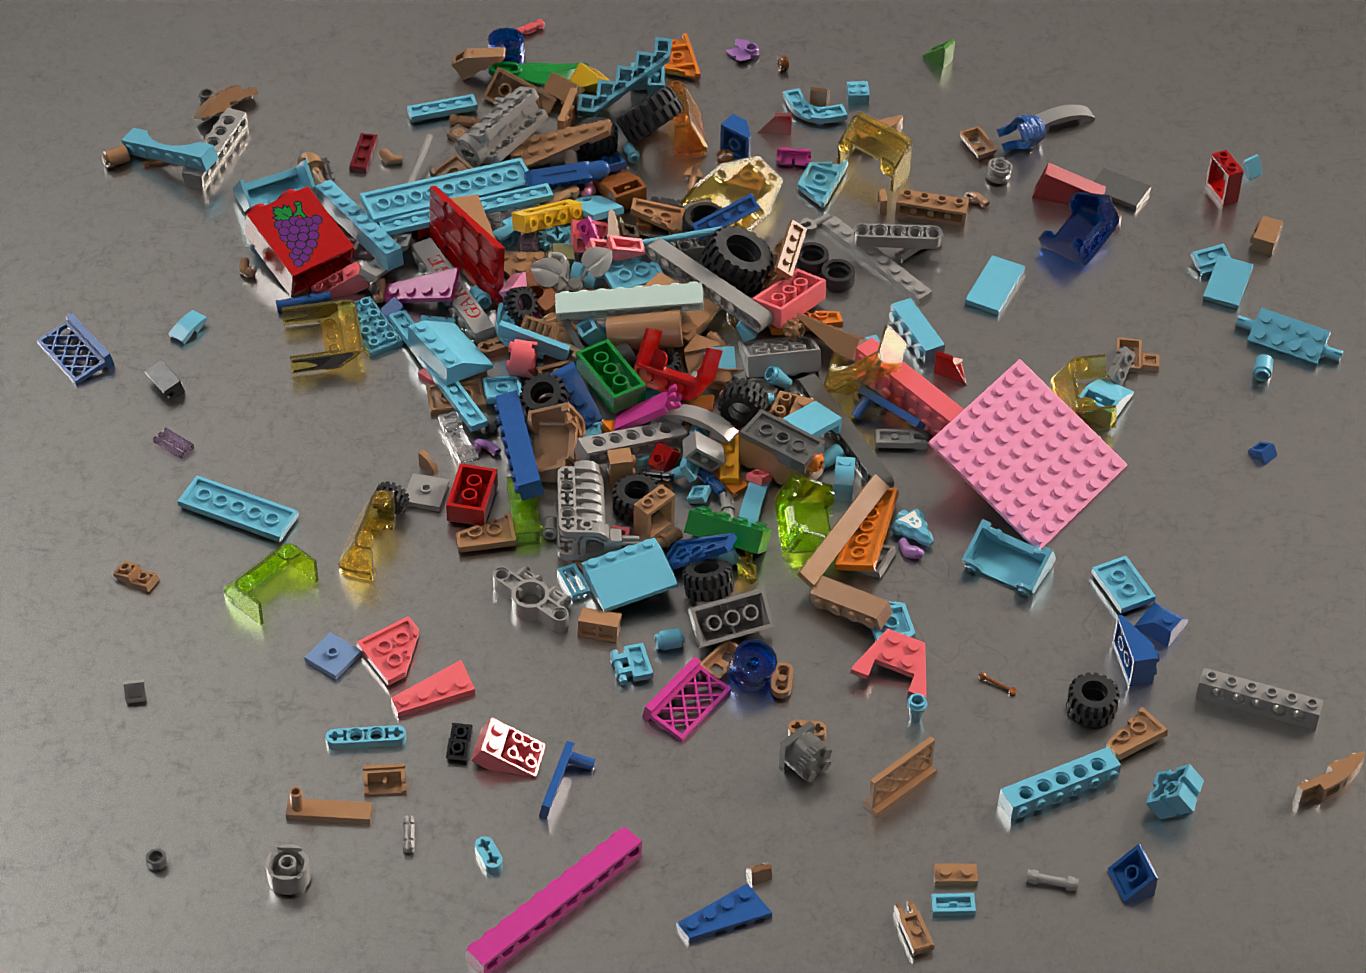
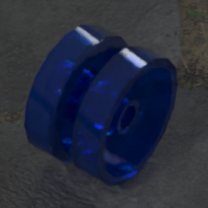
[488,27,525,64]
[727,639,778,691]

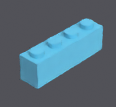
[889,298,945,364]

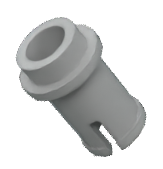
[542,515,557,540]

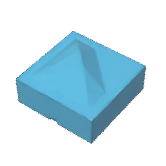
[687,485,712,504]

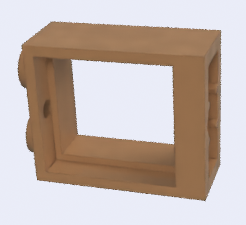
[634,484,675,542]

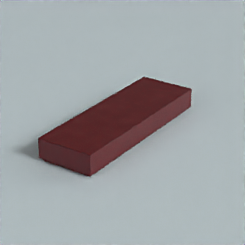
[349,133,378,173]

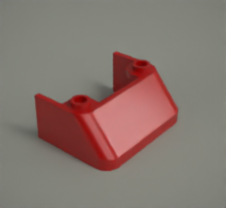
[634,328,723,401]

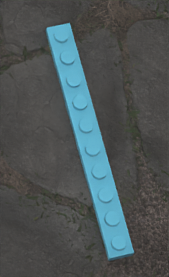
[378,183,553,236]
[388,309,488,432]

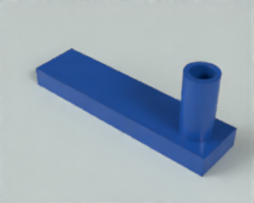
[691,193,761,241]
[851,385,926,431]
[539,741,596,819]

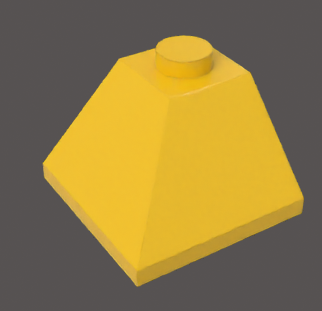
[570,62,611,92]

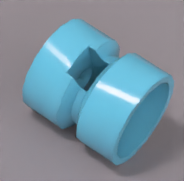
[569,261,598,289]

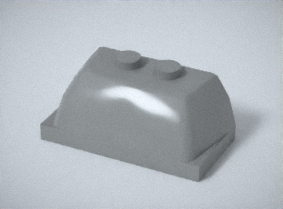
[688,588,774,648]

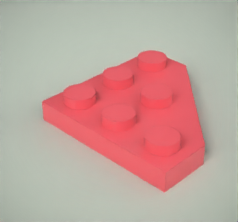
[357,616,419,686]

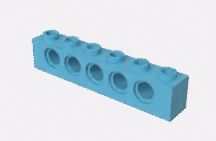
[998,747,1121,820]

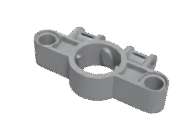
[492,566,572,633]

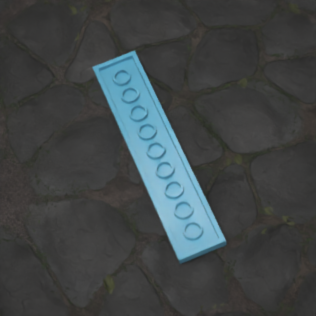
[359,158,529,223]

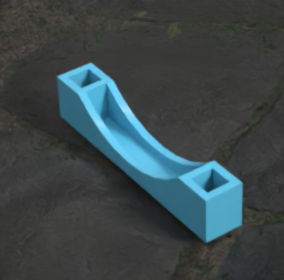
[121,128,219,171]

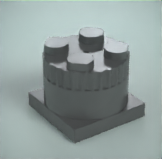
[779,721,832,782]

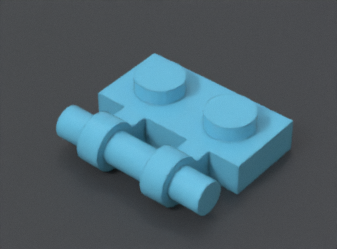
[610,643,653,685]

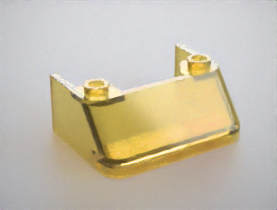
[837,112,912,192]
[823,324,907,394]
[1051,354,1116,431]

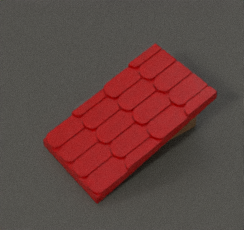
[429,186,505,304]

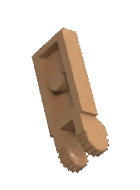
[894,900,934,955]

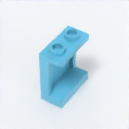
[783,401,842,437]

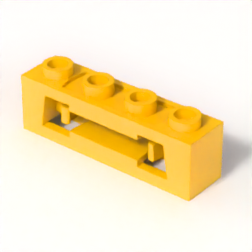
[512,199,583,233]

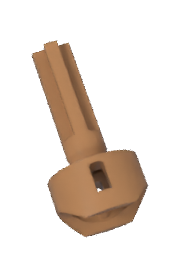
[297,152,326,185]

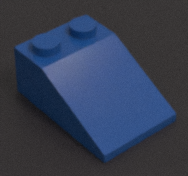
[1113,615,1160,687]

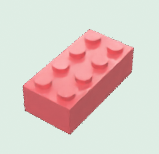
[752,269,826,329]

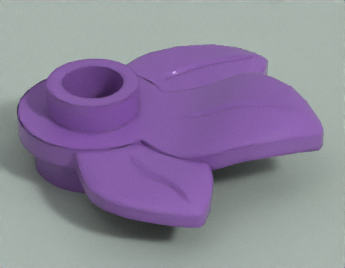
[726,39,760,61]

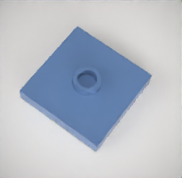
[304,632,362,680]

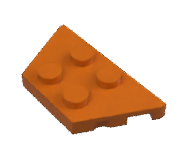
[665,33,701,79]

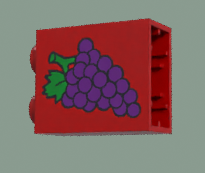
[245,186,354,297]

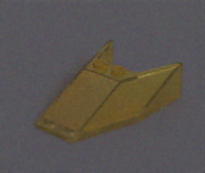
[680,155,783,232]

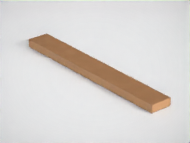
[797,474,889,588]

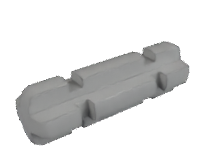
[403,815,415,854]

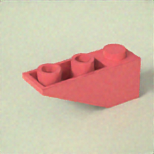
[311,261,370,298]

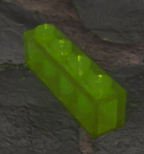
[506,476,543,547]

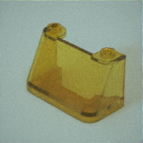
[338,490,396,580]

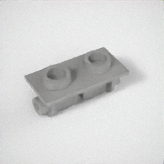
[1106,346,1136,386]

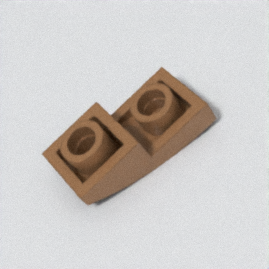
[113,561,159,592]

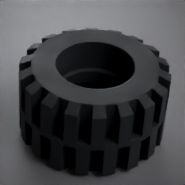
[576,116,618,160]
[519,372,571,414]
[718,378,769,428]
[613,473,659,524]
[682,559,734,602]
[1066,672,1120,727]

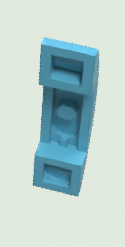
[739,482,771,523]

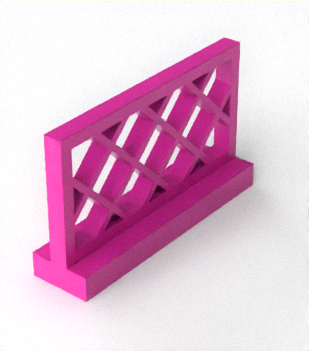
[642,656,732,742]

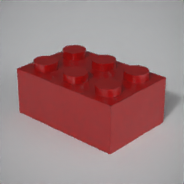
[446,463,498,526]

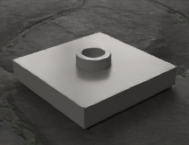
[405,473,450,512]

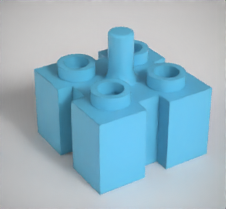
[1145,764,1204,820]

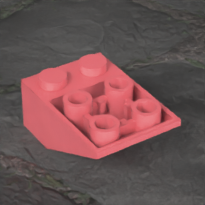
[471,717,546,778]

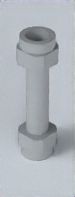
[1026,869,1079,892]

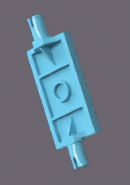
[1235,307,1343,366]

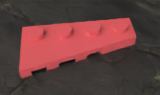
[391,660,475,718]

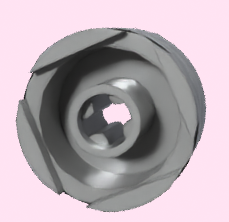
[266,844,311,895]

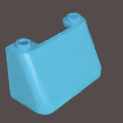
[962,519,1056,596]

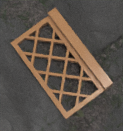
[759,219,807,294]
[862,736,937,818]

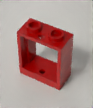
[1205,149,1244,207]

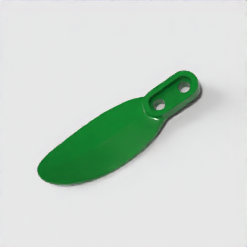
[488,61,589,86]

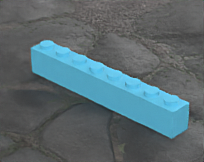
[315,180,404,271]

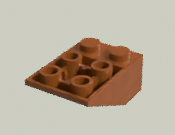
[592,169,647,210]

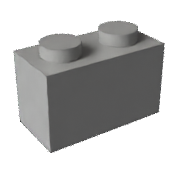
[682,431,725,473]

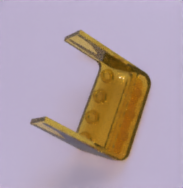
[282,299,364,374]

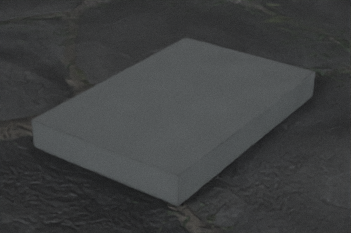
[1094,168,1151,211]

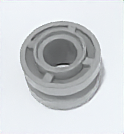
[986,158,1013,184]

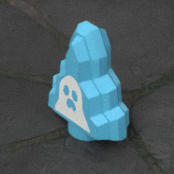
[890,508,934,547]

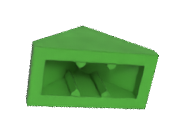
[922,39,955,68]

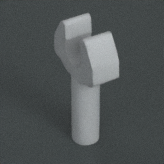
[800,213,831,234]

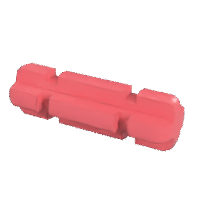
[514,19,544,38]

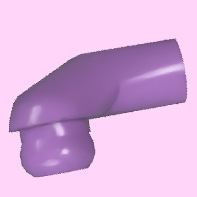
[472,439,501,457]
[898,538,924,559]

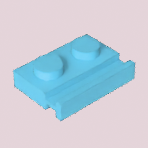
[1191,243,1231,277]

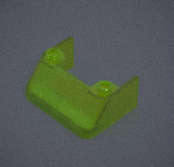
[224,543,319,625]

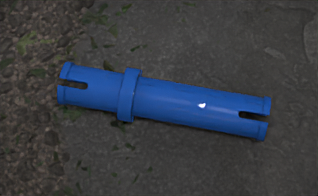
[275,291,332,312]

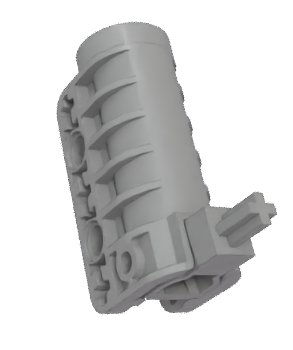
[556,460,639,561]

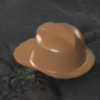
[708,368,744,391]

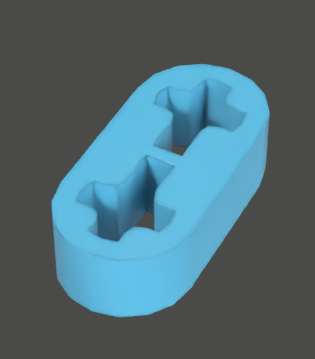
[475,836,503,874]

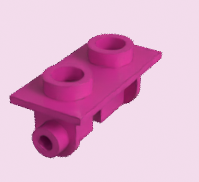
[776,147,812,167]
[577,216,601,245]

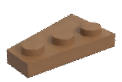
[630,197,685,234]

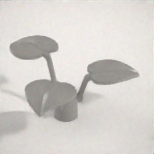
[530,247,613,325]

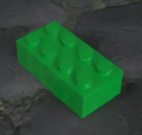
[576,339,646,414]
[684,506,772,554]

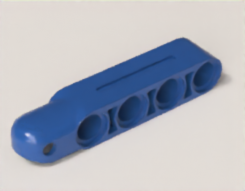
[524,161,610,189]

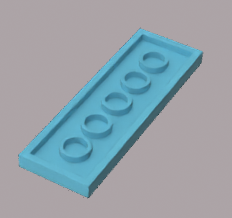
[177,475,299,542]

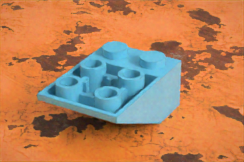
[1076,377,1134,427]

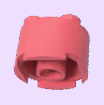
[506,339,538,379]

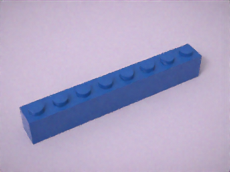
[494,390,544,501]

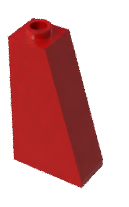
[1032,163,1107,209]

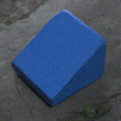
[380,296,404,321]
[1248,441,1277,464]

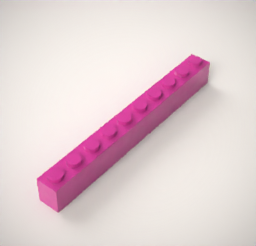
[466,826,642,973]

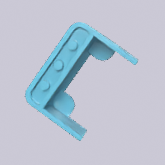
[232,160,315,212]

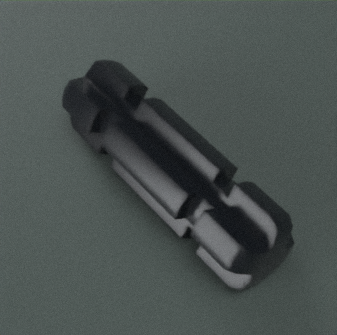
[638,469,674,483]

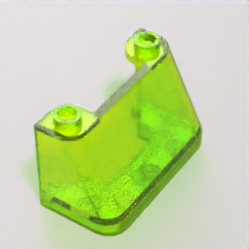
[775,474,835,553]

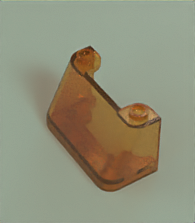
[667,81,707,158]

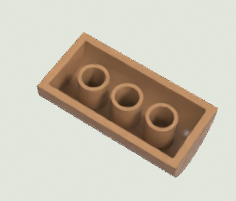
[606,310,683,351]

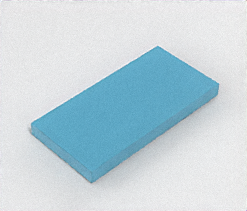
[965,255,1025,315]

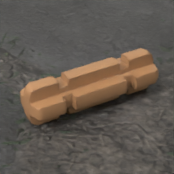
[449,114,481,127]

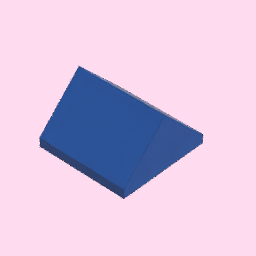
[1107,844,1158,903]

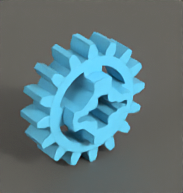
[538,224,571,252]

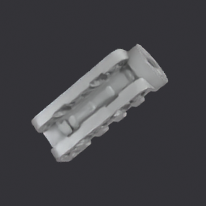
[454,87,549,168]

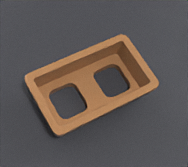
[960,126,998,160]
[1117,337,1142,373]
[700,639,747,680]

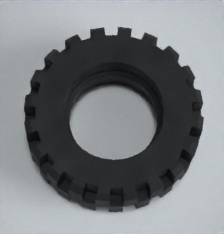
[616,85,684,143]
[702,225,774,293]

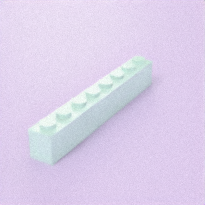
[555,281,704,321]

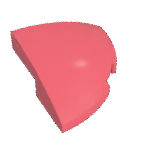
[571,219,608,253]

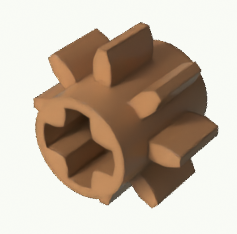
[783,317,806,341]

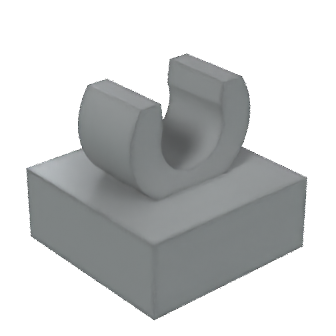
[123,679,146,703]

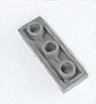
[358,259,391,282]

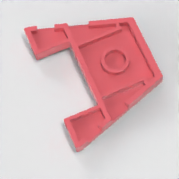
[850,629,926,698]

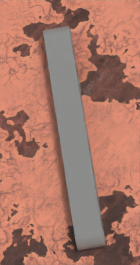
[645,238,774,332]

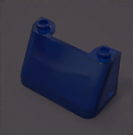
[1038,191,1120,265]

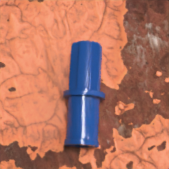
[697,467,726,496]

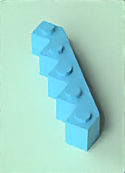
[577,37,672,118]

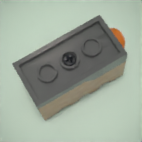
[739,409,825,495]

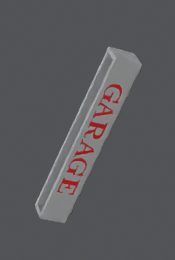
[410,238,495,346]

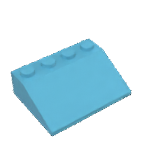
[407,320,494,385]
[581,538,678,612]

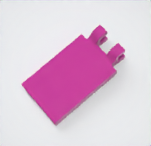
[614,384,682,431]

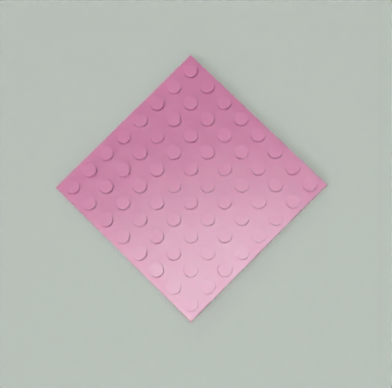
[928,359,1128,549]

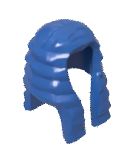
[996,115,1046,152]

